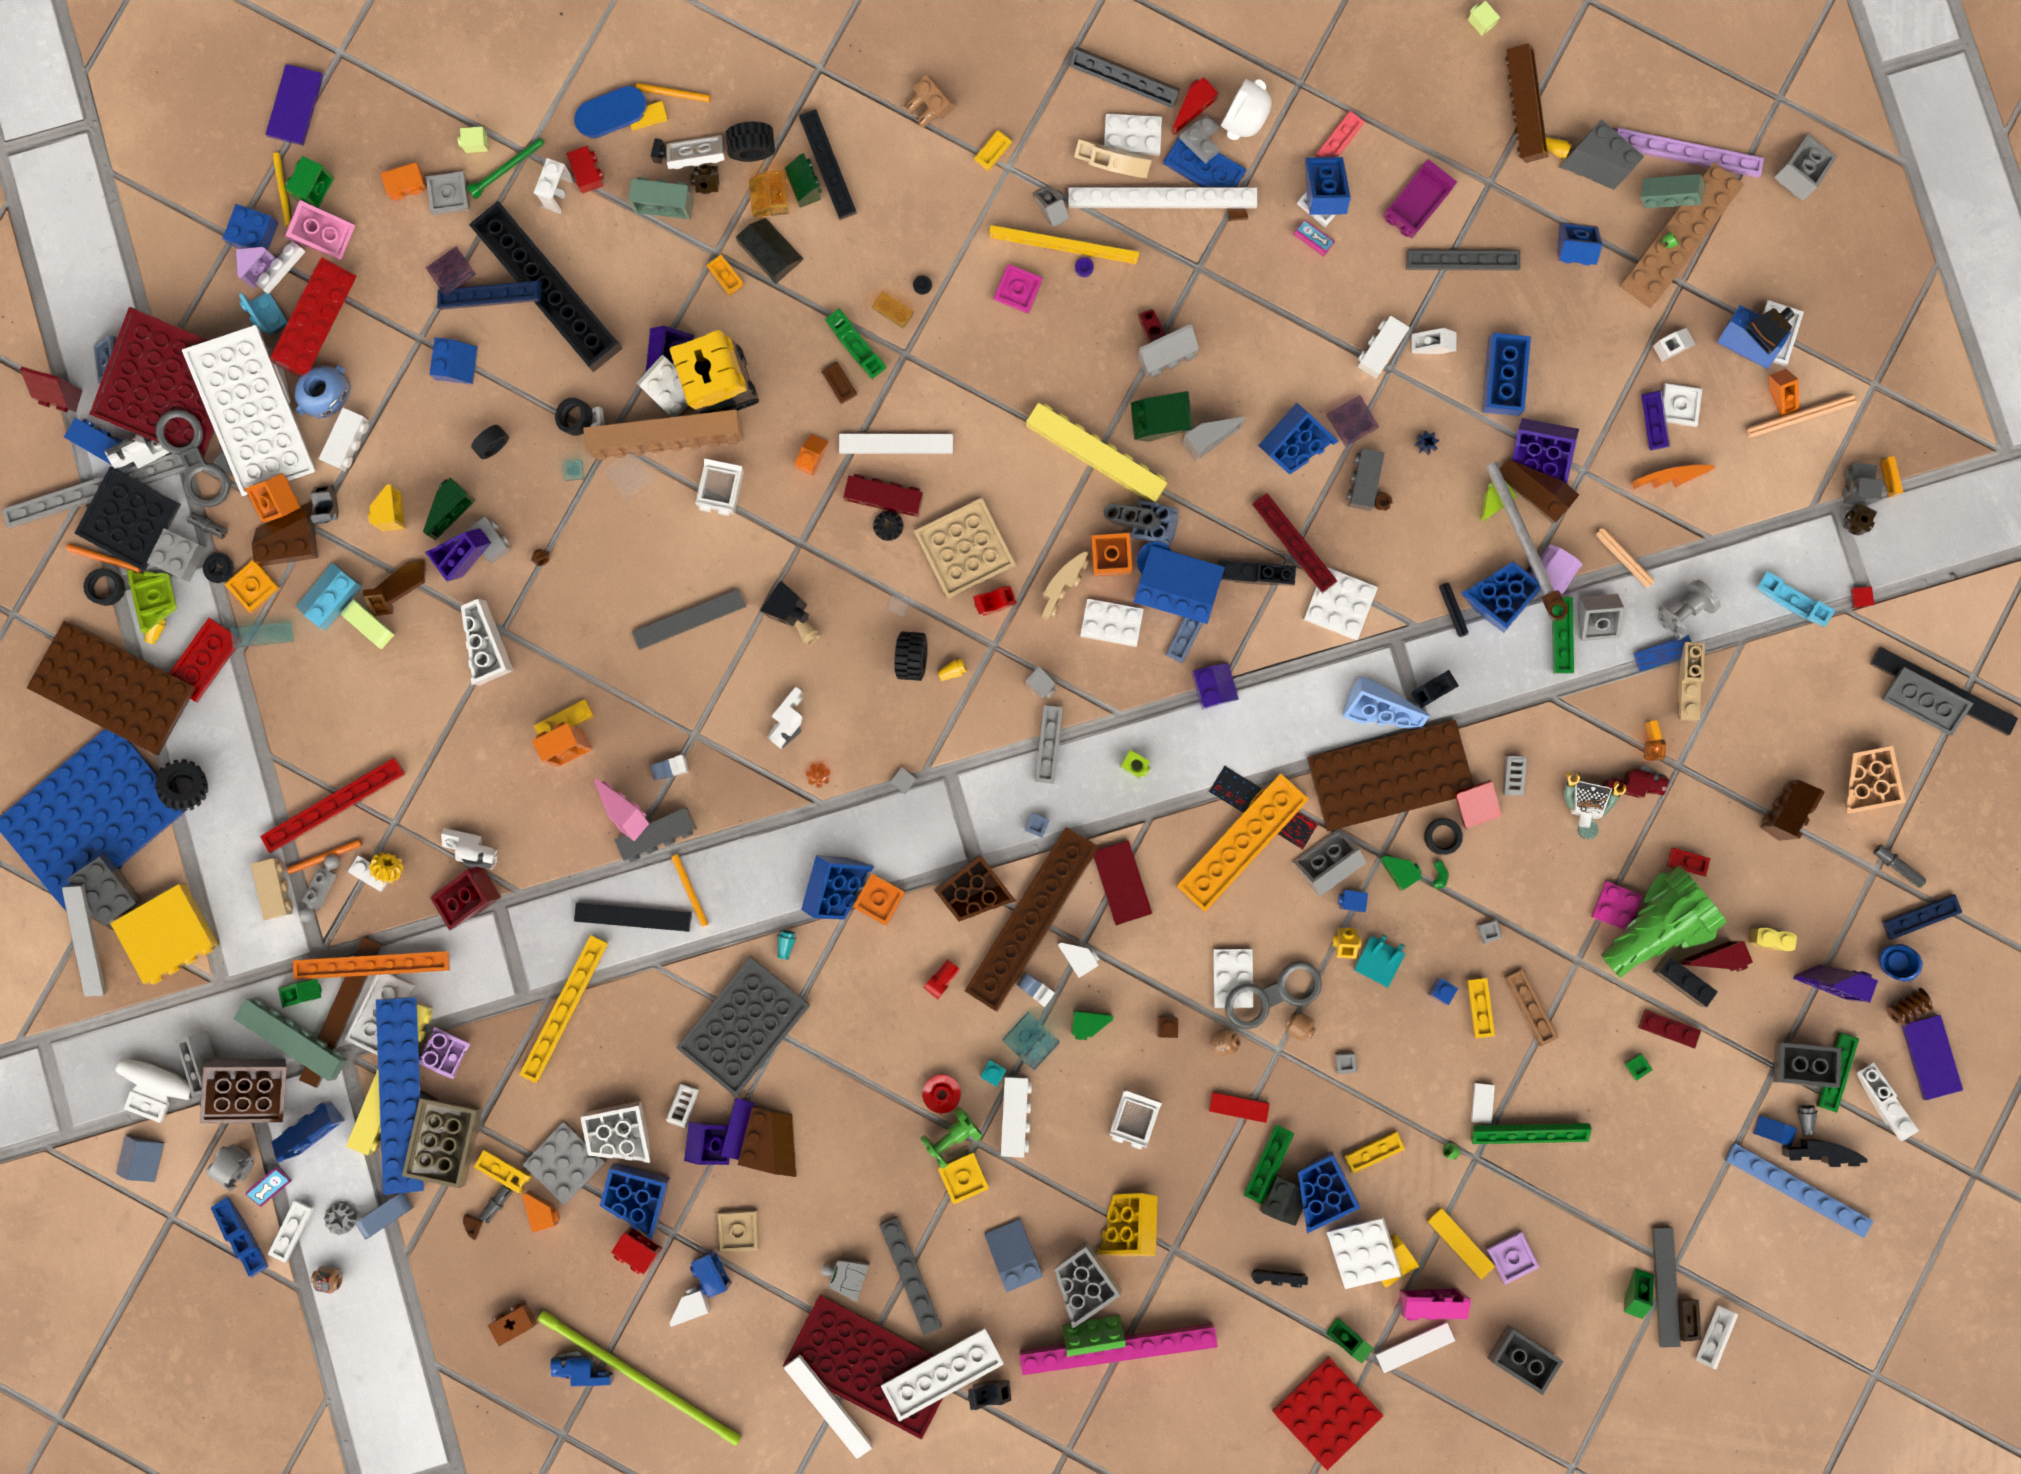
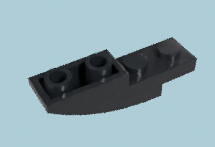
[1218,560,1296,586]
[1782,1139,1868,1167]

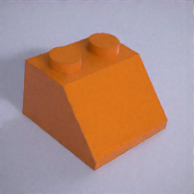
[245,473,301,523]

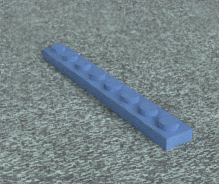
[1724,1143,1873,1238]

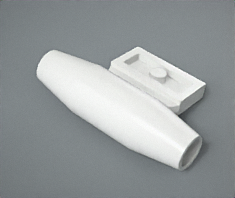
[116,1058,193,1123]

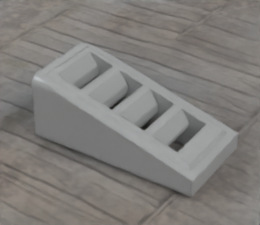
[1504,756,1527,796]

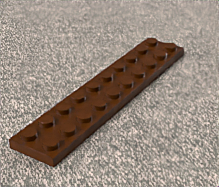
[965,827,1099,1012]

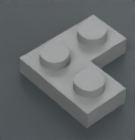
[1180,114,1220,164]

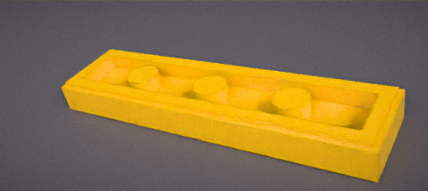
[1426,1207,1495,1280]

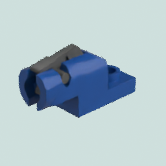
[550,1351,613,1386]

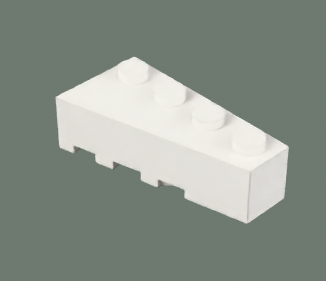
[461,599,514,686]

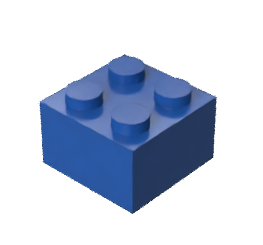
[222,204,279,251]

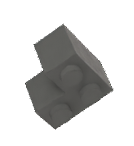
[1842,462,1883,506]

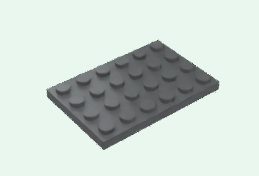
[676,957,811,1097]

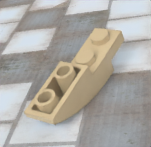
[1074,138,1152,178]
[1041,552,1090,620]
[1677,642,1705,721]

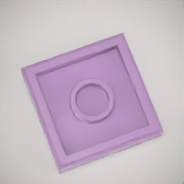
[1486,1231,1539,1285]

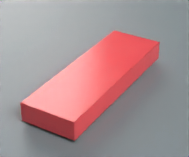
[1315,111,1365,157]

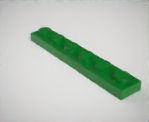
[1471,1123,1592,1144]

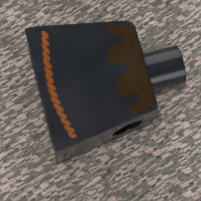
[1744,307,1795,355]

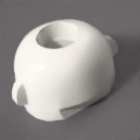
[1220,79,1272,140]

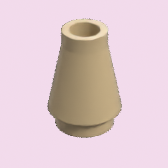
[794,620,820,645]

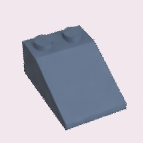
[984,1219,1043,1292]

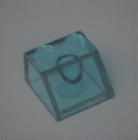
[1002,1012,1060,1070]

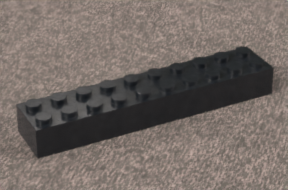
[469,201,622,372]

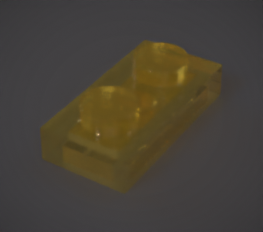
[872,291,914,329]

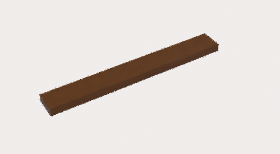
[299,937,382,1088]

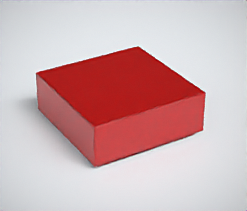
[1851,586,1874,608]

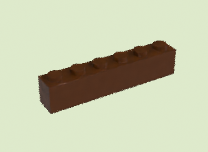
[1505,43,1549,163]

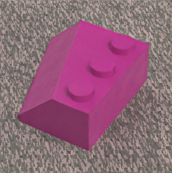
[1400,1288,1471,1321]

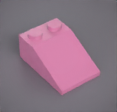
[284,200,355,260]

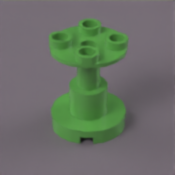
[920,1107,984,1169]

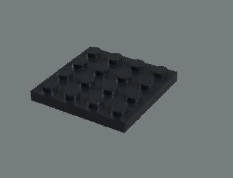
[74,466,182,571]

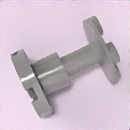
[1657,579,1721,640]

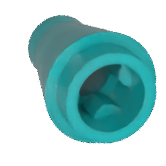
[777,930,797,960]

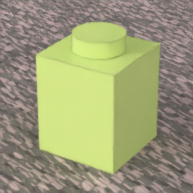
[1468,1,1500,36]
[458,127,488,153]

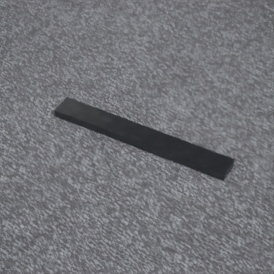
[1870,647,2018,736]

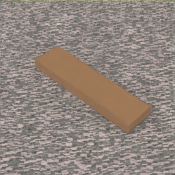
[1504,968,1559,1046]

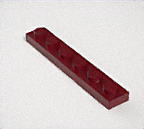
[1252,493,1338,594]

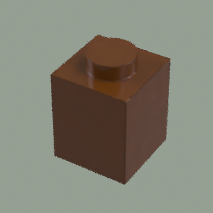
[1157,1017,1178,1038]

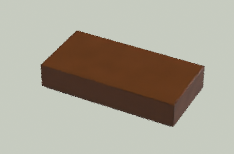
[821,362,857,405]

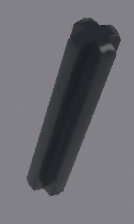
[1439,583,1469,637]

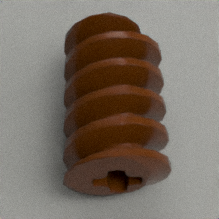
[1887,988,1933,1027]

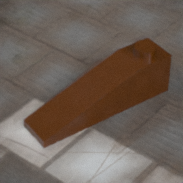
[1500,459,1579,523]

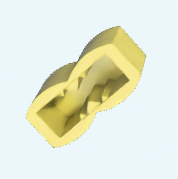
[1749,928,1797,951]

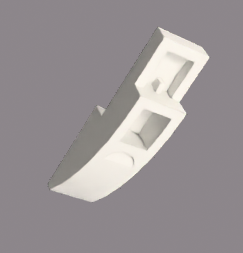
[1857,1063,1919,1142]

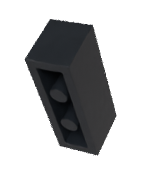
[1653,956,1718,1007]

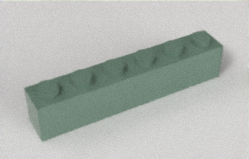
[233,997,348,1081]

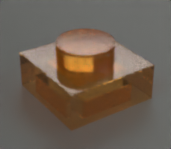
[1644,739,1666,761]

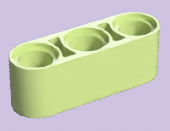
[340,599,395,649]

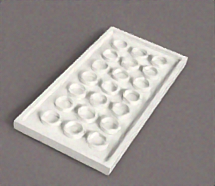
[182,325,316,496]

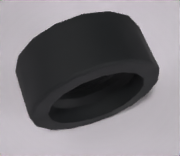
[555,397,593,436]
[471,425,509,460]
[83,568,125,606]
[1424,818,1463,855]

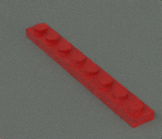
[260,758,406,853]

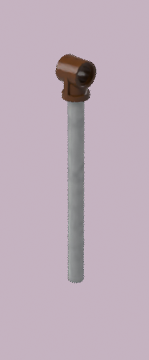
[1486,462,1568,622]

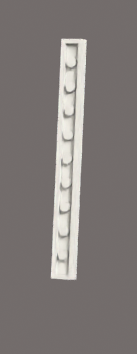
[1068,188,1257,208]

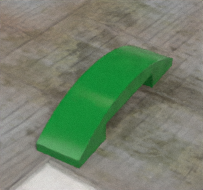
[825,308,887,380]

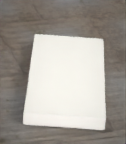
[344,974,415,1055]

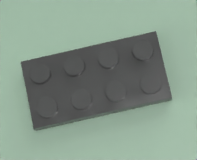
[1881,666,1973,736]

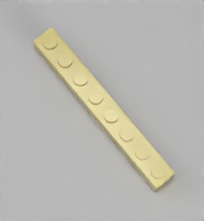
[1026,403,1167,503]
[346,1002,433,1155]

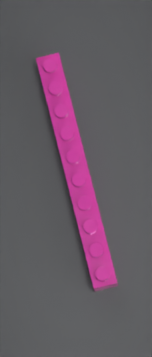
[1020,1323,1218,1375]

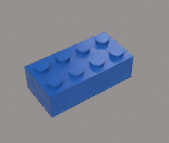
[1482,333,1531,416]

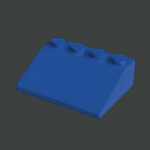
[1134,545,1225,624]

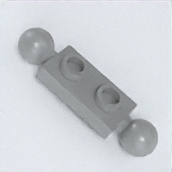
[299,854,340,922]

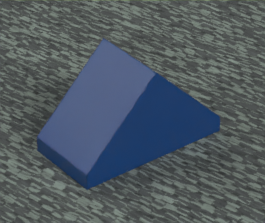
[1753,1115,1797,1147]

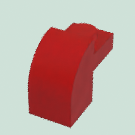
[973,586,1017,616]

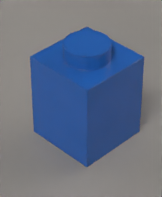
[1337,890,1368,912]
[1428,978,1459,1005]

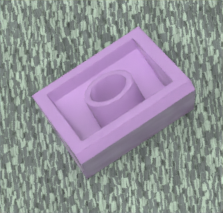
[236,247,276,289]

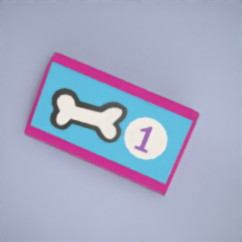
[1294,220,1335,257]

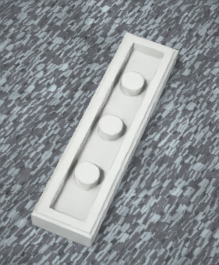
[1375,1322,1455,1373]

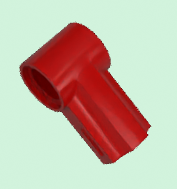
[923,959,960,1000]

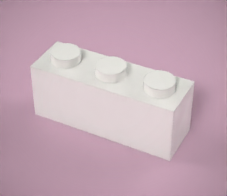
[1358,316,1410,379]
[319,408,369,472]

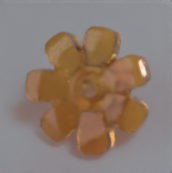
[806,763,831,788]

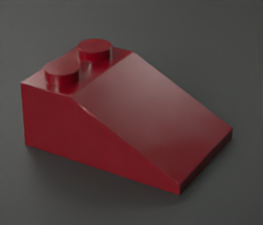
[20,366,82,413]
[431,867,501,931]
[1678,940,1753,972]

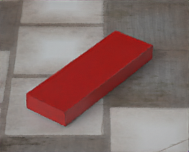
[1209,1092,1270,1123]

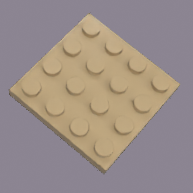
[914,498,1016,600]

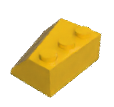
[1096,1193,1158,1257]

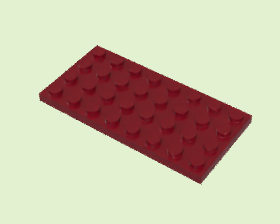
[783,1294,943,1440]

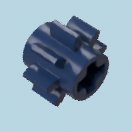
[1414,430,1439,455]

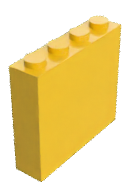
[110,884,219,985]

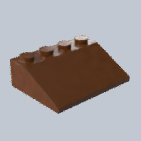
[200,1059,287,1124]

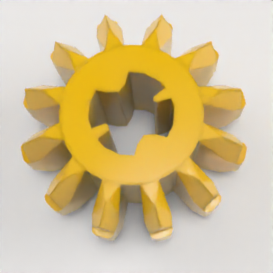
[369,851,403,884]

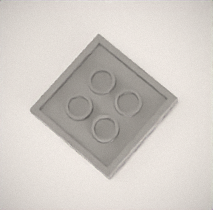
[523,1121,606,1205]

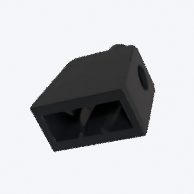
[760,581,809,626]

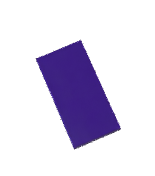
[265,64,324,146]
[1901,1015,1963,1100]

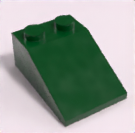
[1131,391,1192,442]
[423,477,476,541]

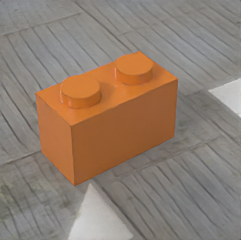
[380,162,427,200]

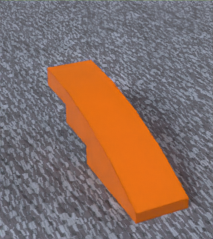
[1631,465,1715,490]

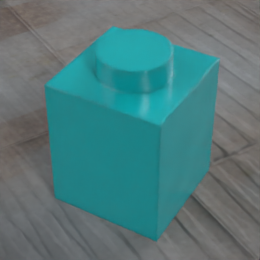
[980,1059,1007,1087]

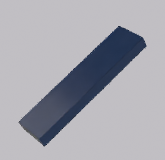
[1882,894,1963,940]

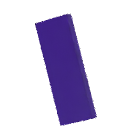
[1641,391,1670,451]
[720,1098,755,1160]

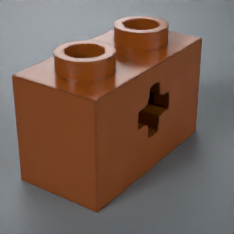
[488,1303,538,1346]

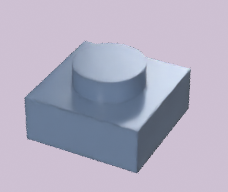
[1025,813,1050,838]

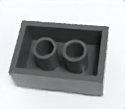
[67,853,141,925]
[1774,1043,1842,1088]
[1487,1324,1563,1395]

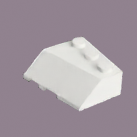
[580,1101,650,1163]

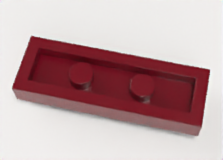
[1638,1010,1701,1049]

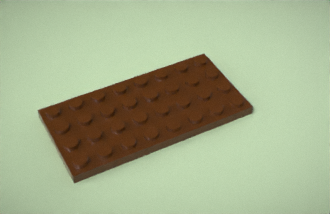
[26,621,196,756]
[1307,720,1474,832]

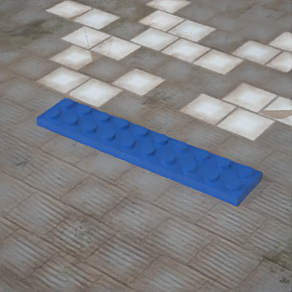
[376,996,424,1195]

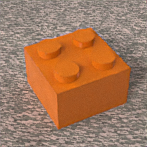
[1091,533,1132,577]

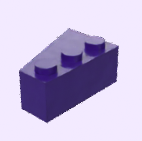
[425,528,491,582]

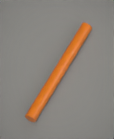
[66,544,141,573]
[286,839,362,875]

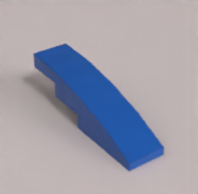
[210,1197,269,1277]

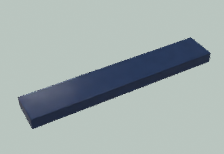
[437,281,542,310]

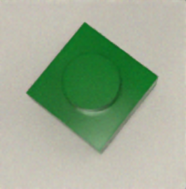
[1624,1053,1652,1081]

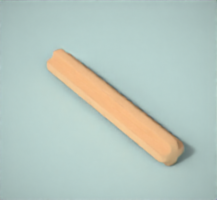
[1595,528,1654,588]

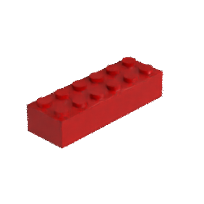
[270,257,357,377]

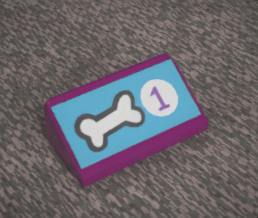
[245,1166,291,1207]

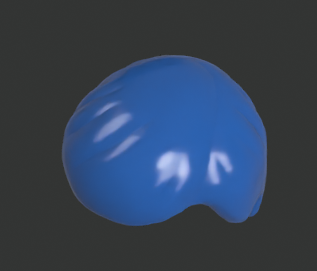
[1879,944,1923,982]

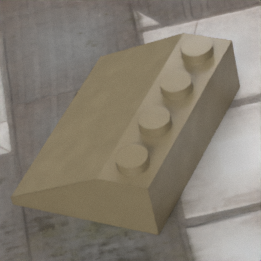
[402,1098,483,1188]

